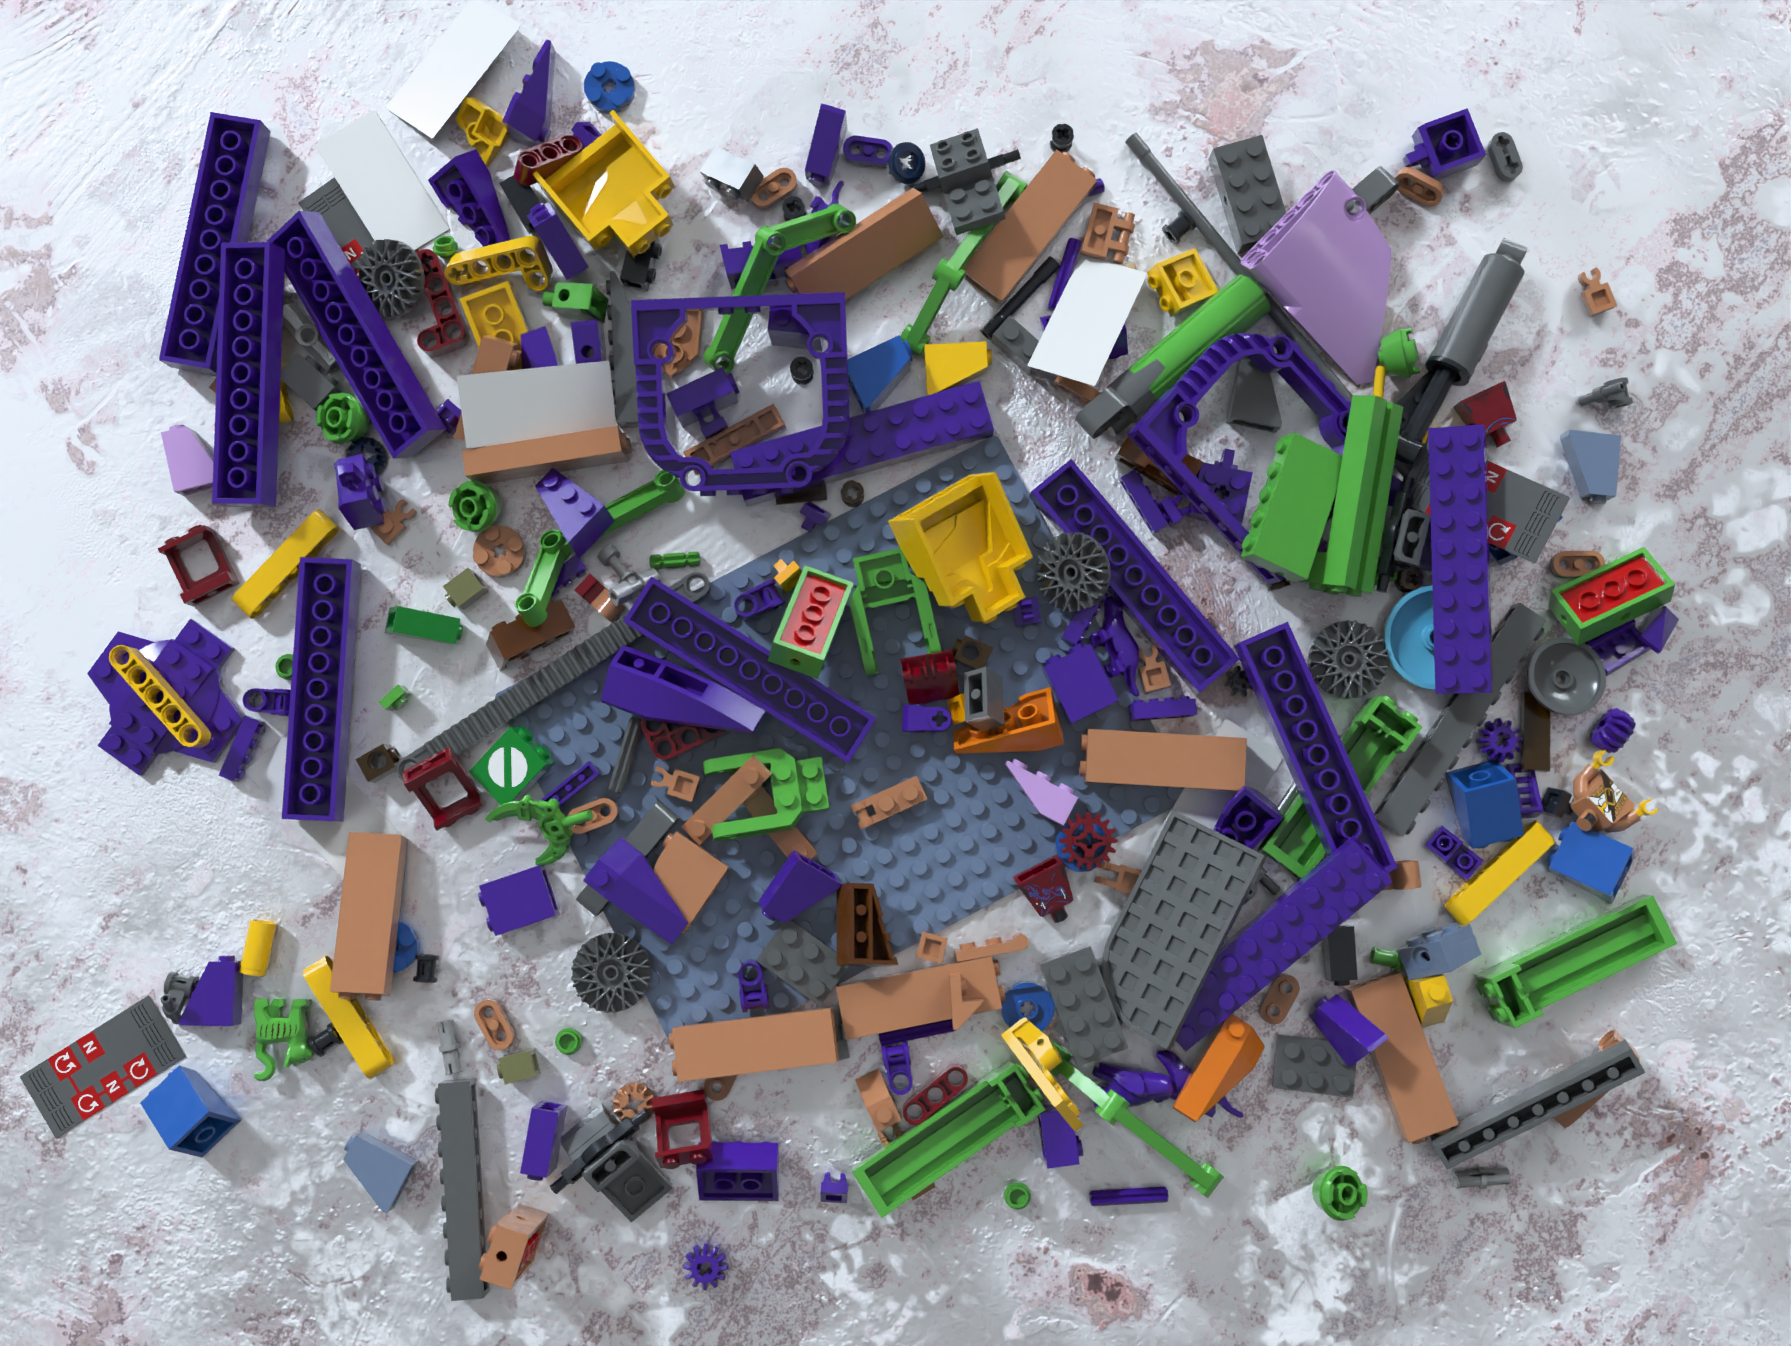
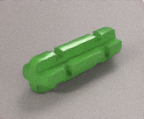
[649,551,700,569]

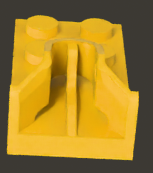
[459,281,529,370]
[1001,1018,1083,1132]

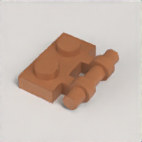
[1080,202,1135,264]

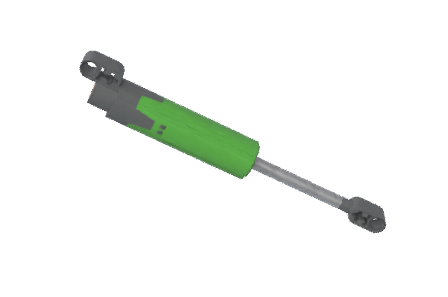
[1075,166,1400,439]

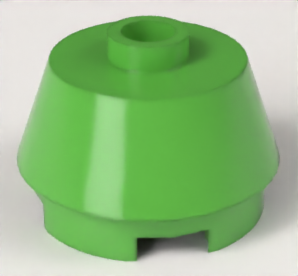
[1378,327,1421,378]
[316,393,370,444]
[449,480,502,532]
[1312,1166,1368,1221]

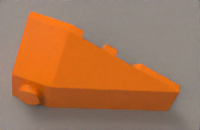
[953,687,1064,754]
[1172,1014,1265,1122]

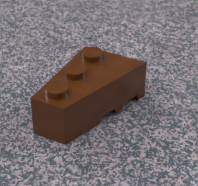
[1114,436,1204,496]
[486,599,576,671]
[837,883,898,967]

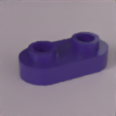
[843,135,893,167]

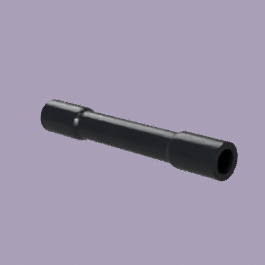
[980,256,1060,340]

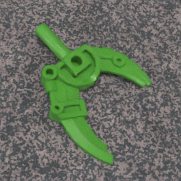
[485,795,593,866]

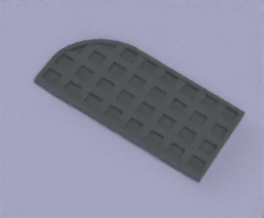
[1102,810,1267,1050]

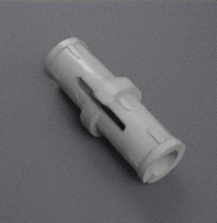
[436,1019,463,1075]
[1452,1167,1511,1189]

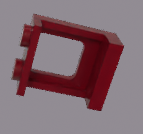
[157,525,240,607]
[403,747,483,831]
[651,1089,713,1169]

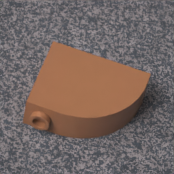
[653,831,731,934]

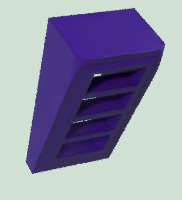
[1506,763,1544,819]

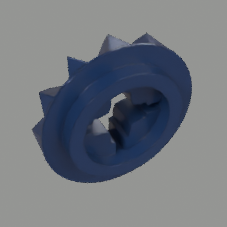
[886,142,925,184]
[345,437,387,475]

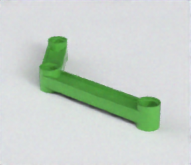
[900,171,1028,357]
[703,204,856,374]
[514,470,685,627]
[1050,1042,1224,1198]

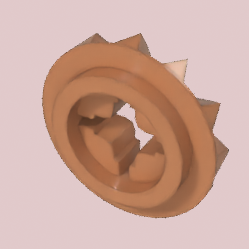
[613,1083,655,1125]

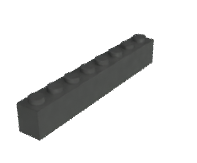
[1430,1040,1646,1170]
[435,1078,489,1301]

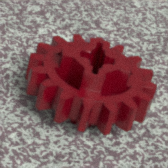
[1059,812,1118,870]

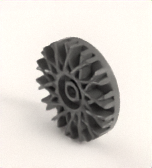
[354,239,425,318]
[1035,532,1111,612]
[1308,620,1389,699]
[571,932,652,1013]

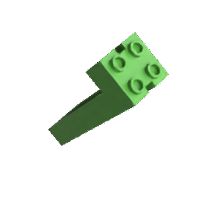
[1299,395,1403,597]
[1260,695,1423,880]
[1475,895,1677,1028]
[851,1060,1045,1218]

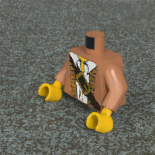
[1570,750,1659,833]

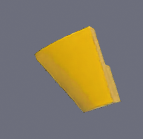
[455,96,510,166]

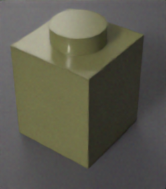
[443,568,489,610]
[497,1048,541,1084]

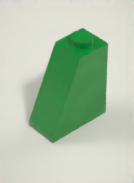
[385,606,463,645]

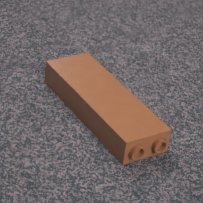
[963,149,1097,307]
[784,188,944,300]
[462,426,632,484]
[1079,729,1247,791]
[330,832,408,1001]
[836,956,1006,1040]
[1345,971,1459,1144]
[669,1007,839,1082]

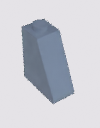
[1560,430,1621,504]
[343,1131,419,1214]

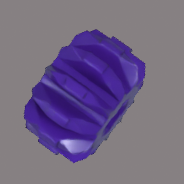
[1590,708,1636,753]
[1475,718,1523,763]
[683,1242,729,1290]

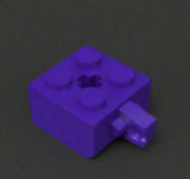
[1402,108,1486,180]
[1187,448,1253,524]
[334,454,387,530]

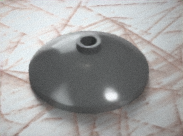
[1527,638,1606,716]

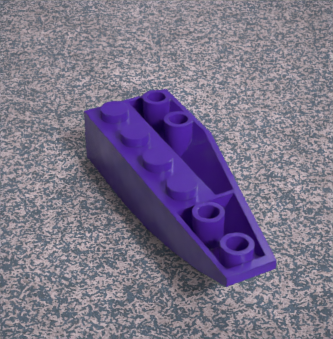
[601,645,766,734]

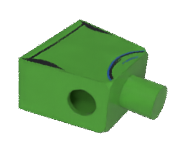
[543,282,609,324]

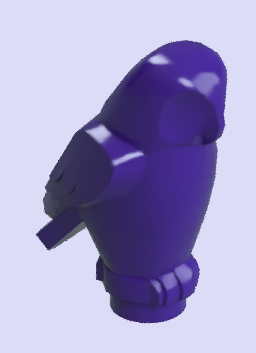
[1092,1062,1174,1108]

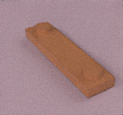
[683,403,786,476]
[681,755,772,846]
[742,785,818,859]

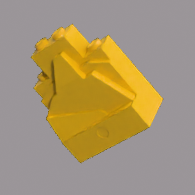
[533,110,675,257]
[888,472,1033,624]

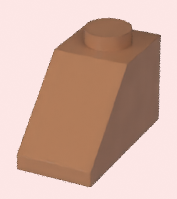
[855,1068,902,1132]

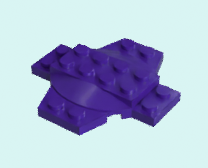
[87,618,243,776]

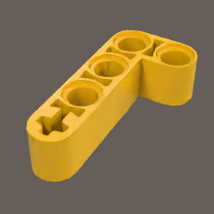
[444,236,553,291]

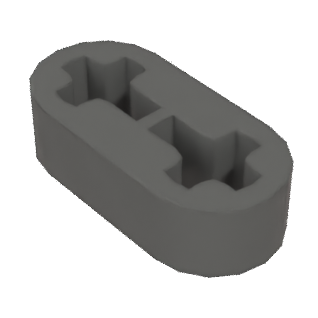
[1487,132,1523,182]

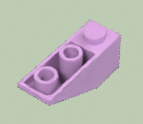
[1005,759,1078,826]

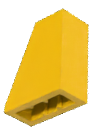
[924,341,992,395]
[1403,974,1453,1028]

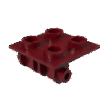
[900,650,960,705]

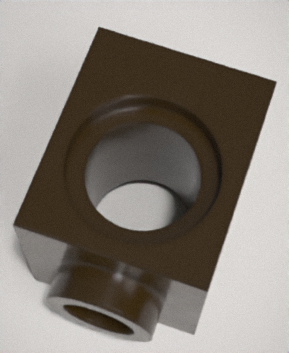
[952,635,993,670]
[355,744,402,783]

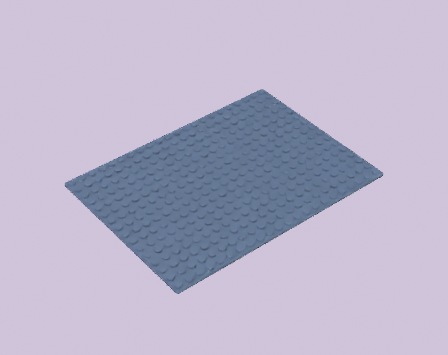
[495,436,1184,1050]

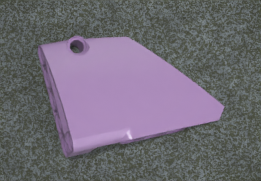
[1241,170,1391,385]

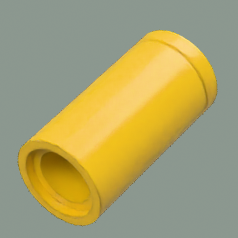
[239,919,277,976]

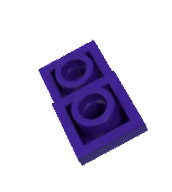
[1425,826,1484,881]

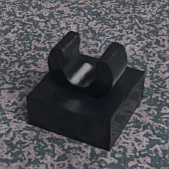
[1542,787,1574,819]

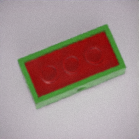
[1548,547,1675,645]
[768,565,854,679]

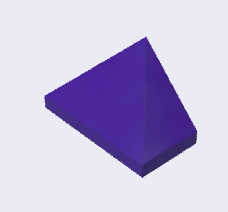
[1637,605,1679,654]

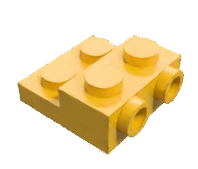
[1147,248,1219,317]

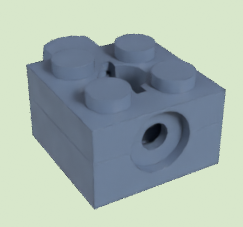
[1397,923,1481,980]

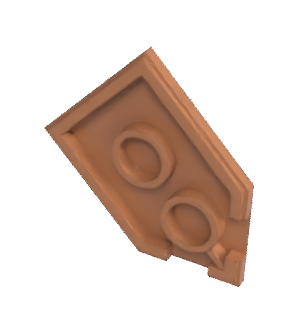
[655,311,704,379]

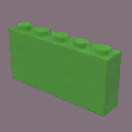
[1241,432,1343,582]

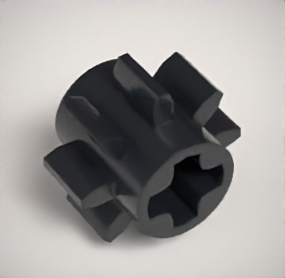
[1224,665,1254,698]

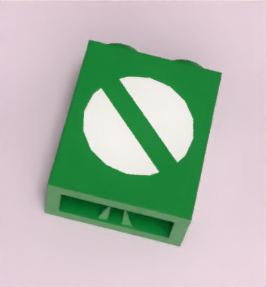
[469,726,555,805]

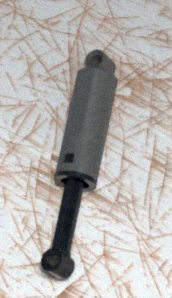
[1395,238,1528,467]

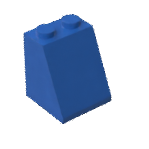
[848,335,913,414]
[1445,760,1524,849]
[1547,821,1635,904]
[140,1065,241,1157]

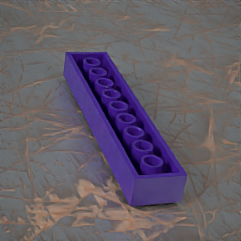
[159,112,271,375]
[267,210,446,459]
[212,242,285,507]
[730,381,994,507]
[1428,424,1493,694]
[1029,459,1240,695]
[282,557,361,822]
[623,576,876,763]
[1234,622,1398,872]
[1175,835,1392,1052]

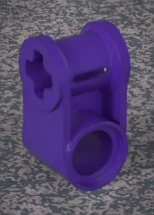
[734,579,786,620]
[242,688,291,716]
[902,705,952,733]
[738,959,770,1013]
[881,1041,913,1095]

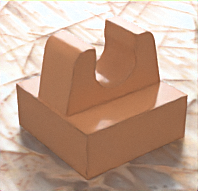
[916,931,948,964]

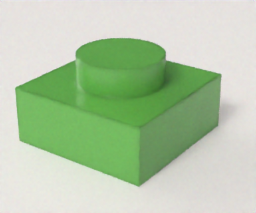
[379,684,411,711]

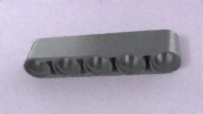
[576,801,679,917]

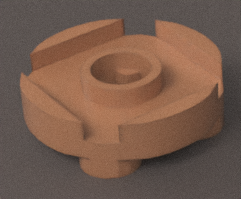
[473,525,526,578]

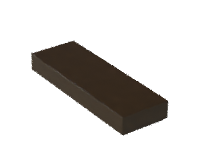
[1521,692,1550,772]

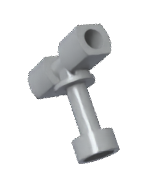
[597,545,661,607]

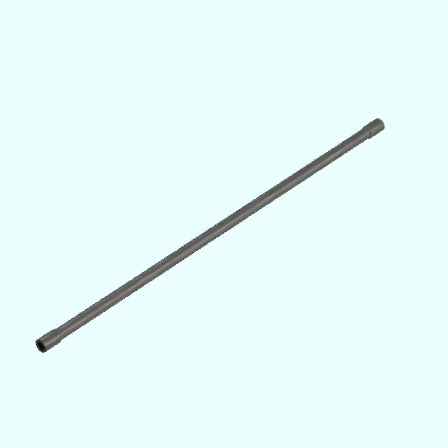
[1125,132,1412,477]

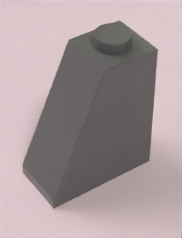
[1226,359,1282,433]

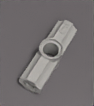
[283,302,340,374]

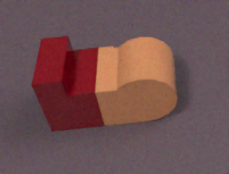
[574,573,626,623]

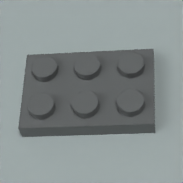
[756,919,849,1007]
[1272,1034,1356,1098]

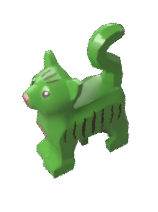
[254,999,315,1081]

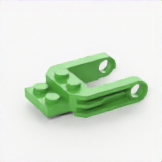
[849,548,942,677]
[703,748,830,841]

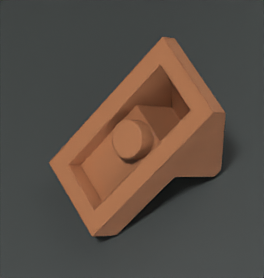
[949,973,984,1030]

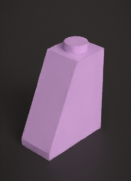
[161,425,214,496]

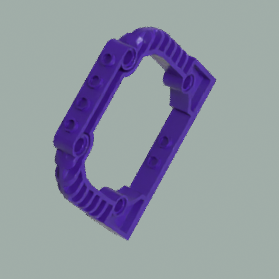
[631,292,850,496]
[1127,333,1351,584]

